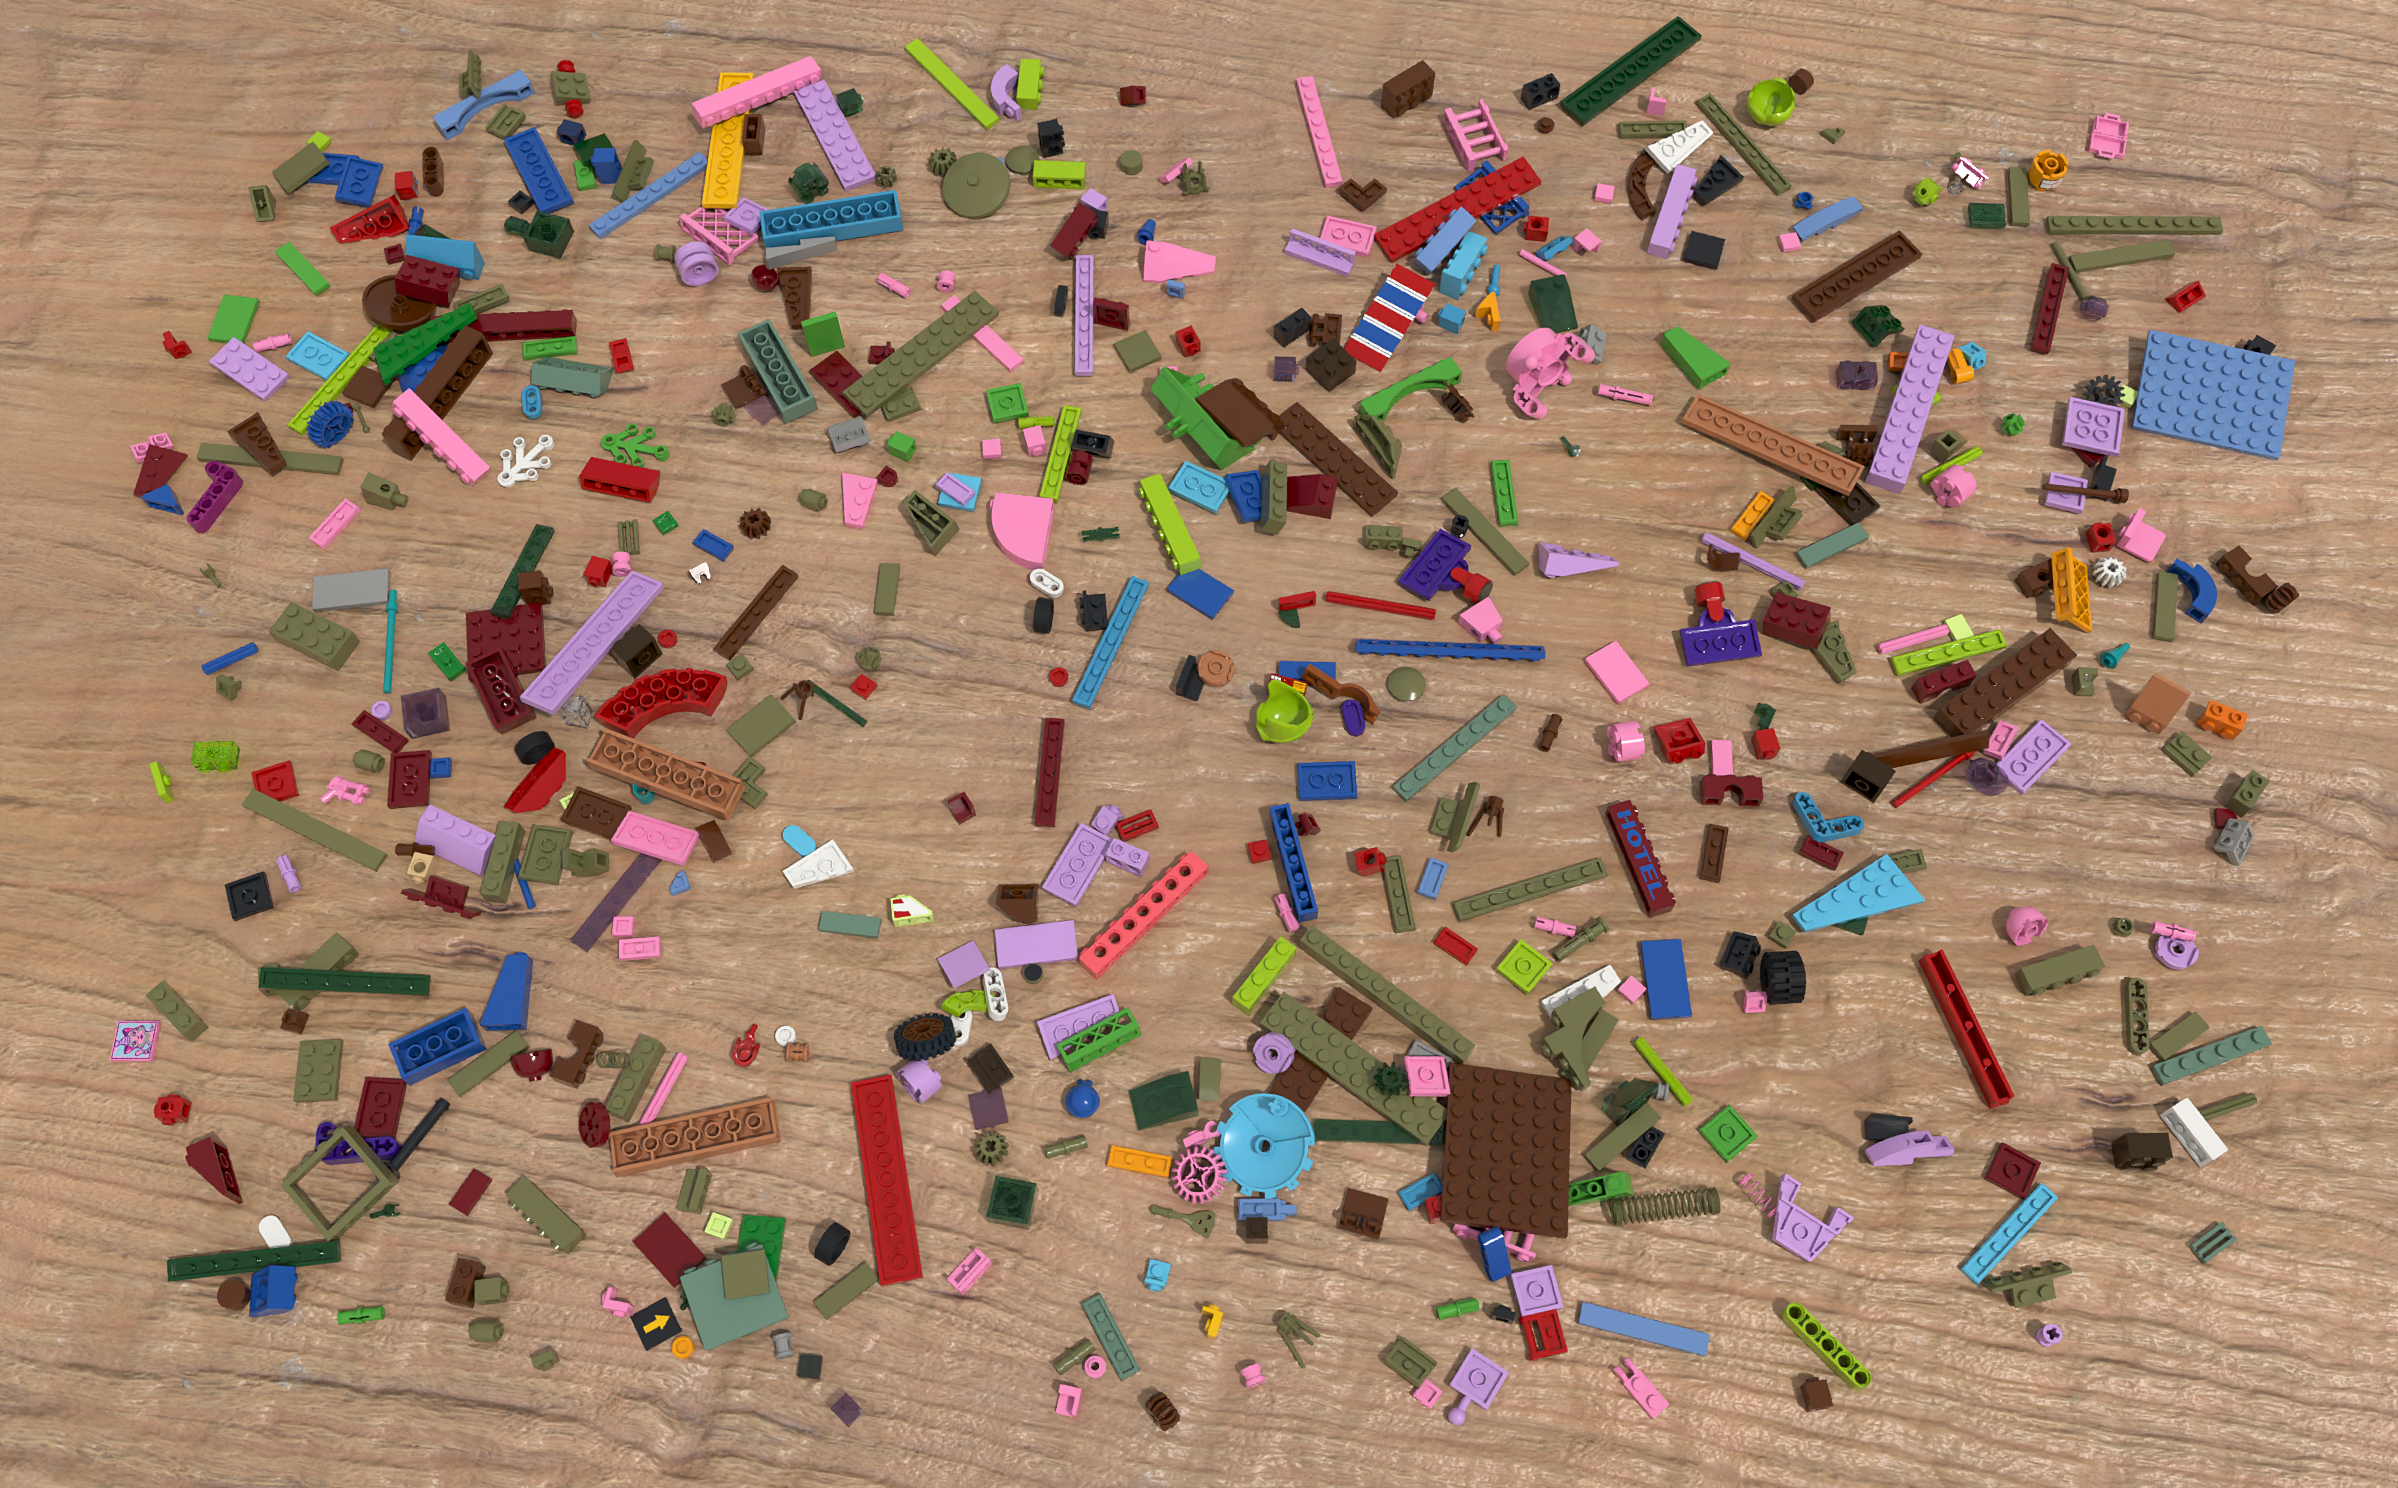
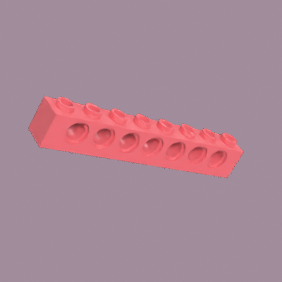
[1079,851,1209,980]

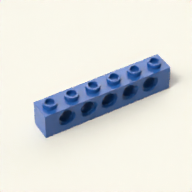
[1269,803,1318,923]

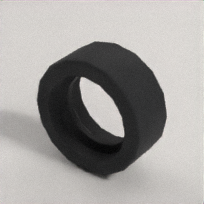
[1033,597,1054,634]
[515,731,555,765]
[814,1222,850,1266]

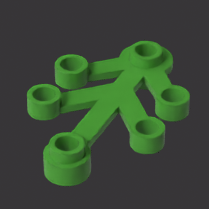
[601,423,670,467]

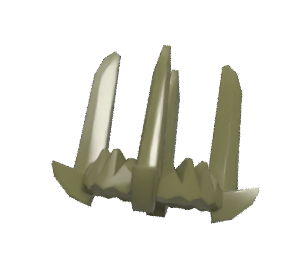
[1178,160,1210,196]

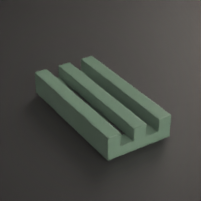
[2189,1222,2237,1264]

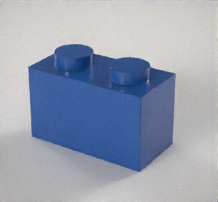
[591,148,622,184]

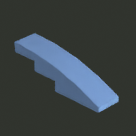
[1793,196,1864,242]

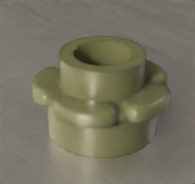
[2113,918,2134,937]

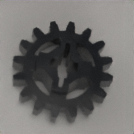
[2082,375,2125,407]

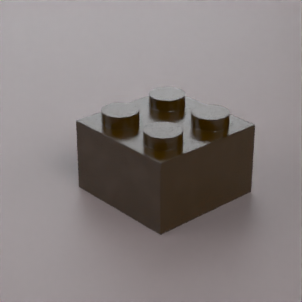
[1306,339,1357,392]
[611,624,662,679]
[1840,750,1896,803]
[2111,1133,2173,1171]

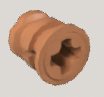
[786,1042,810,1062]

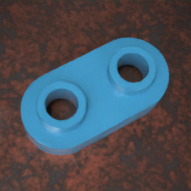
[522,385,543,419]

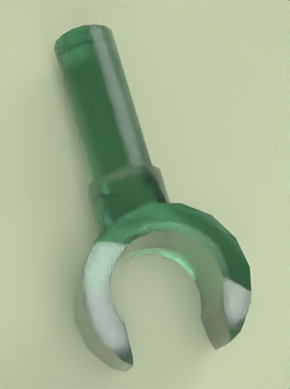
[1561,436,1580,457]
[370,1204,400,1219]

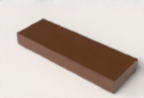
[1699,823,1729,883]

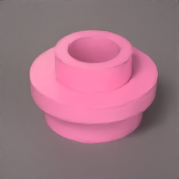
[1085,1356,1106,1378]

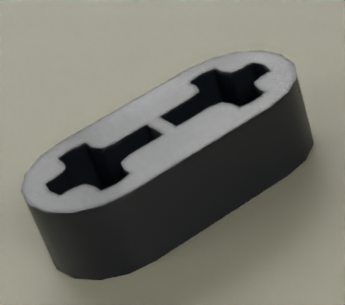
[1054,285,1068,316]

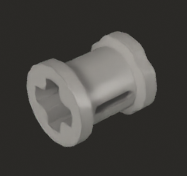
[772,1333,795,1360]

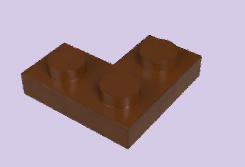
[1338,178,1387,212]

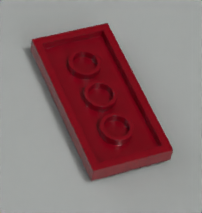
[809,351,863,419]

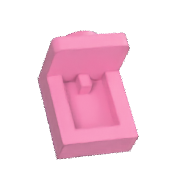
[602,1287,635,1318]

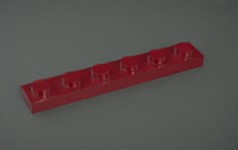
[2030,263,2069,354]
[1035,718,1065,828]

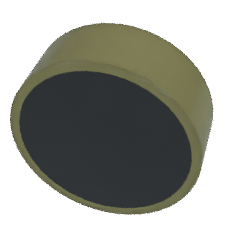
[1023,963,1044,984]

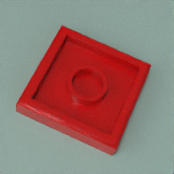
[251,760,299,802]

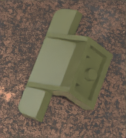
[1430,782,1480,852]

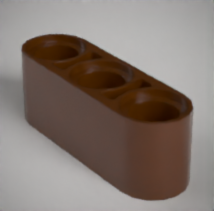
[423,147,444,197]

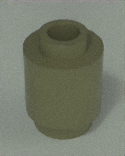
[799,488,828,511]
[353,749,385,773]
[469,1320,504,1343]

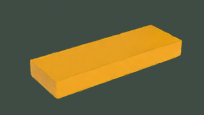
[1730,491,1776,541]
[1107,1145,1172,1178]

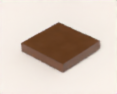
[342,366,393,408]

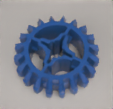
[306,400,354,448]

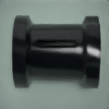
[1451,515,1469,538]

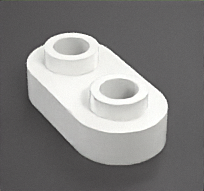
[1030,569,1064,598]
[951,1011,973,1047]

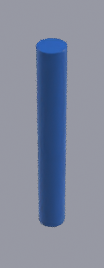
[514,858,536,910]

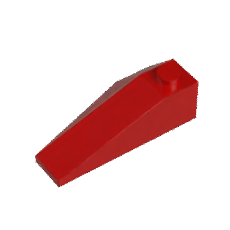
[330,194,409,243]

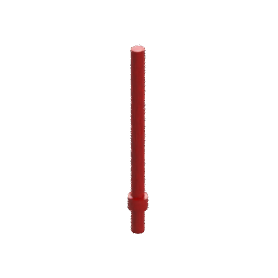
[1891,751,1976,808]

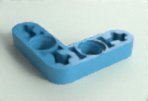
[1792,792,1864,842]

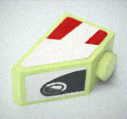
[890,894,935,927]

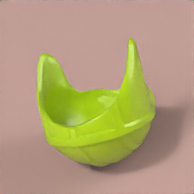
[1255,680,1314,743]

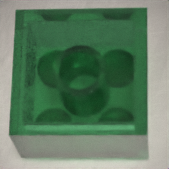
[523,211,574,258]
[986,1176,1038,1230]

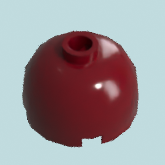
[511,1049,553,1082]

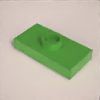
[574,160,597,191]

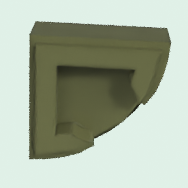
[1820,128,1845,144]

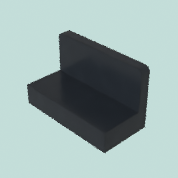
[2090,456,2117,502]
[1176,655,1205,701]
[1865,1114,1913,1141]

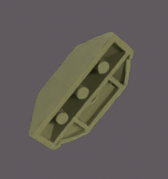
[1353,415,1402,479]

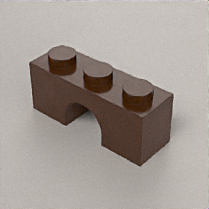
[2215,545,2278,606]
[550,1020,604,1089]

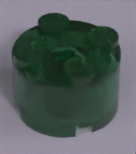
[788,163,829,204]

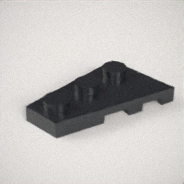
[1693,155,1744,206]

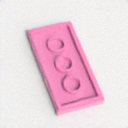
[611,811,700,866]

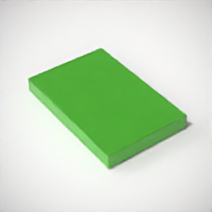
[208,295,260,344]
[801,312,845,357]

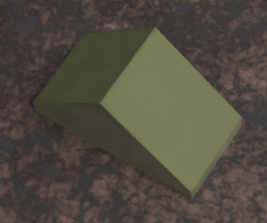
[248,185,276,222]

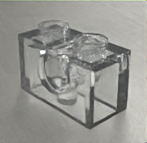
[557,694,593,729]

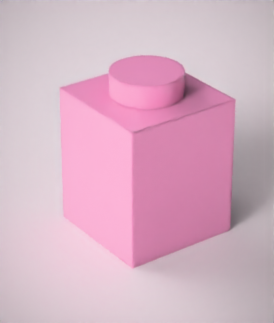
[1023,425,1047,457]

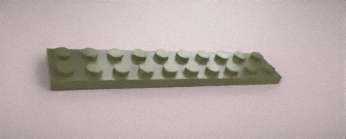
[842,291,999,418]
[1259,992,1446,1146]

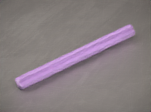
[1702,532,1805,590]

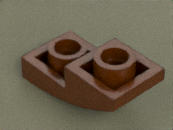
[696,820,732,863]

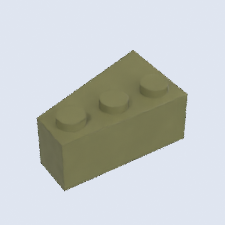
[903,490,960,556]

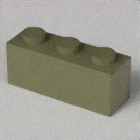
[146,981,209,1042]

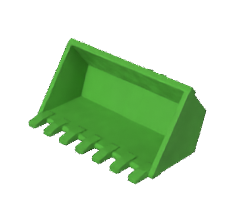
[1150,367,1261,470]

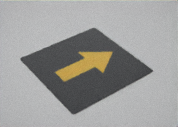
[630,1297,682,1351]

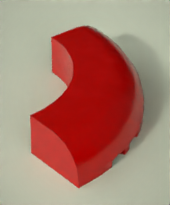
[594,668,728,739]

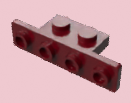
[401,875,481,919]

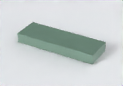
[819,911,882,939]

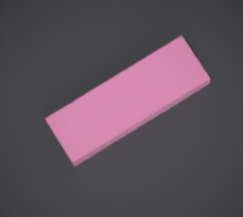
[308,498,361,550]

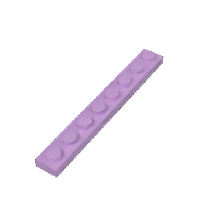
[1075,255,1094,376]

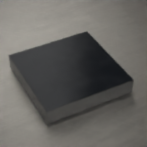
[1683,231,1725,270]
[225,871,274,921]

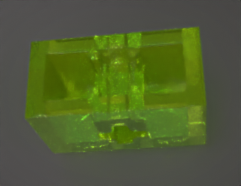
[191,741,240,772]

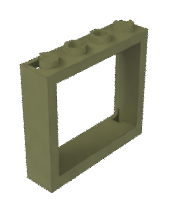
[281,1126,399,1242]

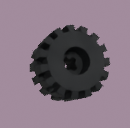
[1760,950,1806,1005]

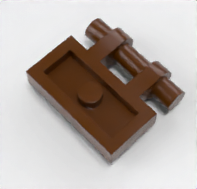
[1309,313,1342,347]

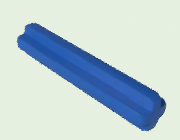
[201,642,258,675]

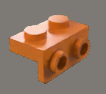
[2196,700,2248,740]

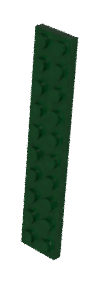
[1560,16,1702,126]

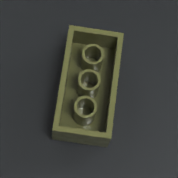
[269,602,360,671]

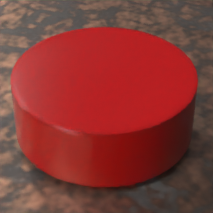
[658,630,677,649]
[1049,667,1069,687]

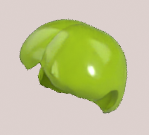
[1747,77,1795,126]

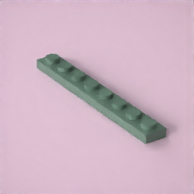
[1393,694,1517,802]

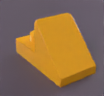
[1475,292,1500,331]

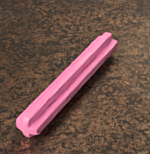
[1877,624,1949,654]
[639,1052,688,1125]

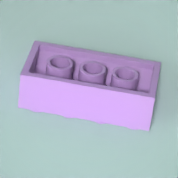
[415,804,496,876]

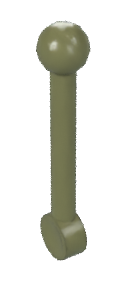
[352,403,370,433]

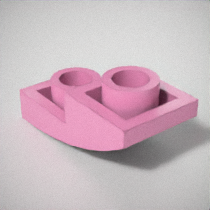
[130,432,173,463]

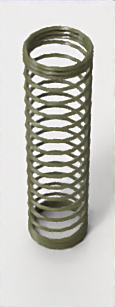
[1610,1187,1721,1226]

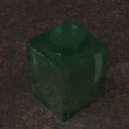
[836,88,864,118]

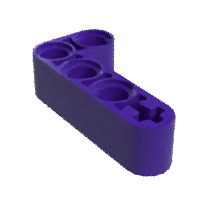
[315,1122,402,1165]

